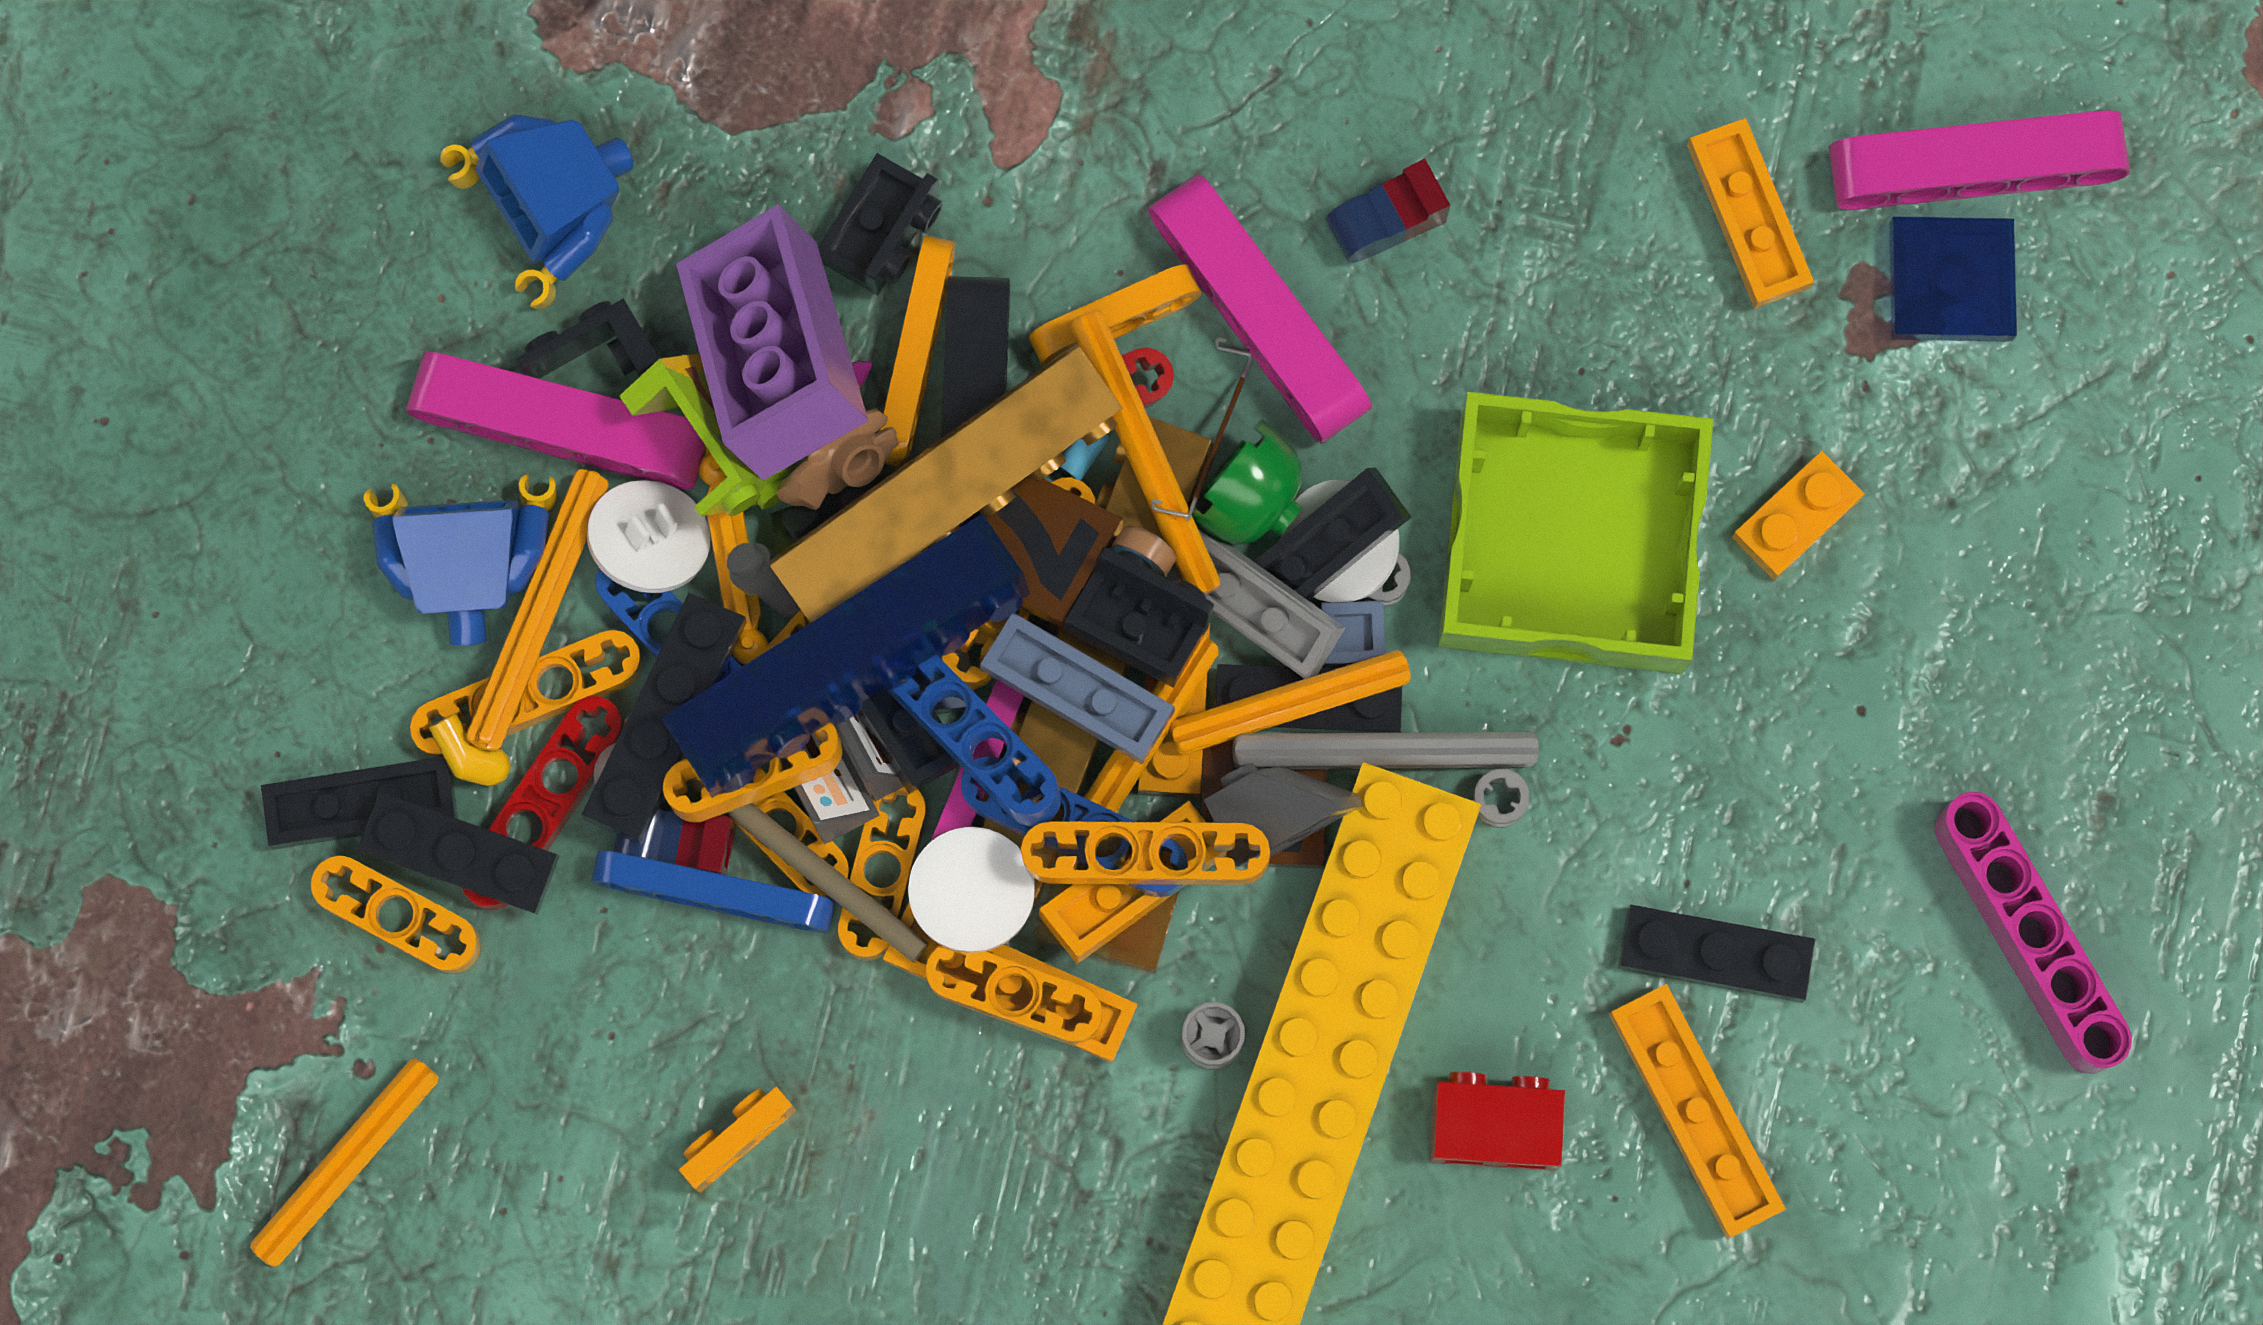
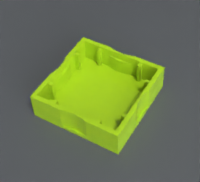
[1438,392,1714,674]

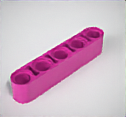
[1828,110,2130,210]
[1147,173,1372,444]
[405,352,706,490]
[1934,791,2132,1074]

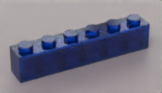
[661,514,1030,798]

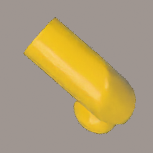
[429,713,511,786]

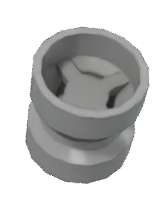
[1181,1002,1245,1070]

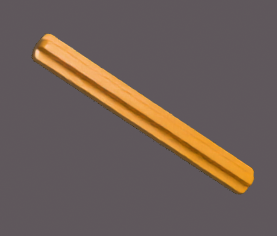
[1071,310,1220,595]
[466,469,609,752]

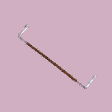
[1151,337,1252,521]

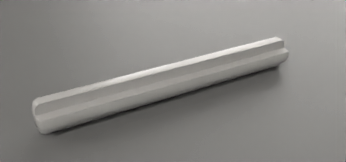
[1232,731,1539,770]

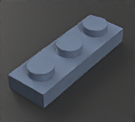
[980,613,1175,764]

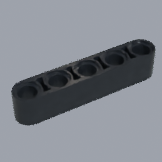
[937,276,1010,569]

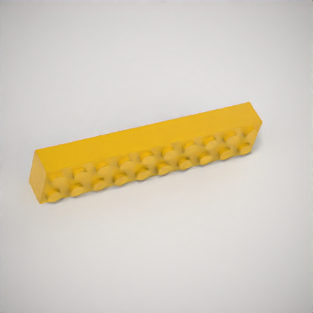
[1162,762,1482,1325]

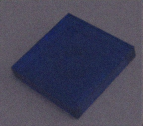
[1889,217,2017,341]

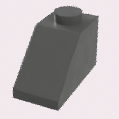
[1204,763,1364,867]

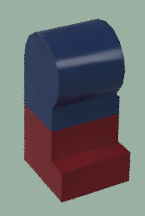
[1325,158,1451,263]
[613,809,737,876]

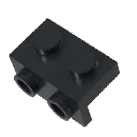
[818,153,943,296]
[1063,547,1214,688]

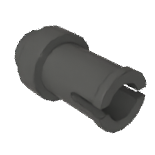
[727,543,800,618]

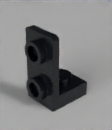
[517,298,659,379]

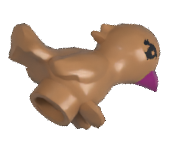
[777,360,899,510]

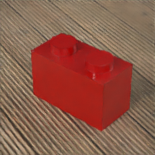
[1430,1072,1565,1171]

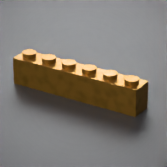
[769,344,1123,627]

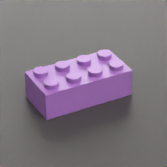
[676,204,868,480]

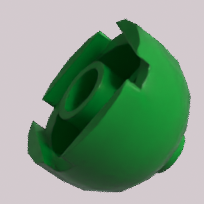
[1189,419,1303,545]

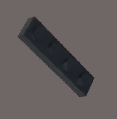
[581,592,747,845]

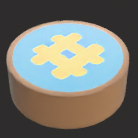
[1111,526,1176,578]

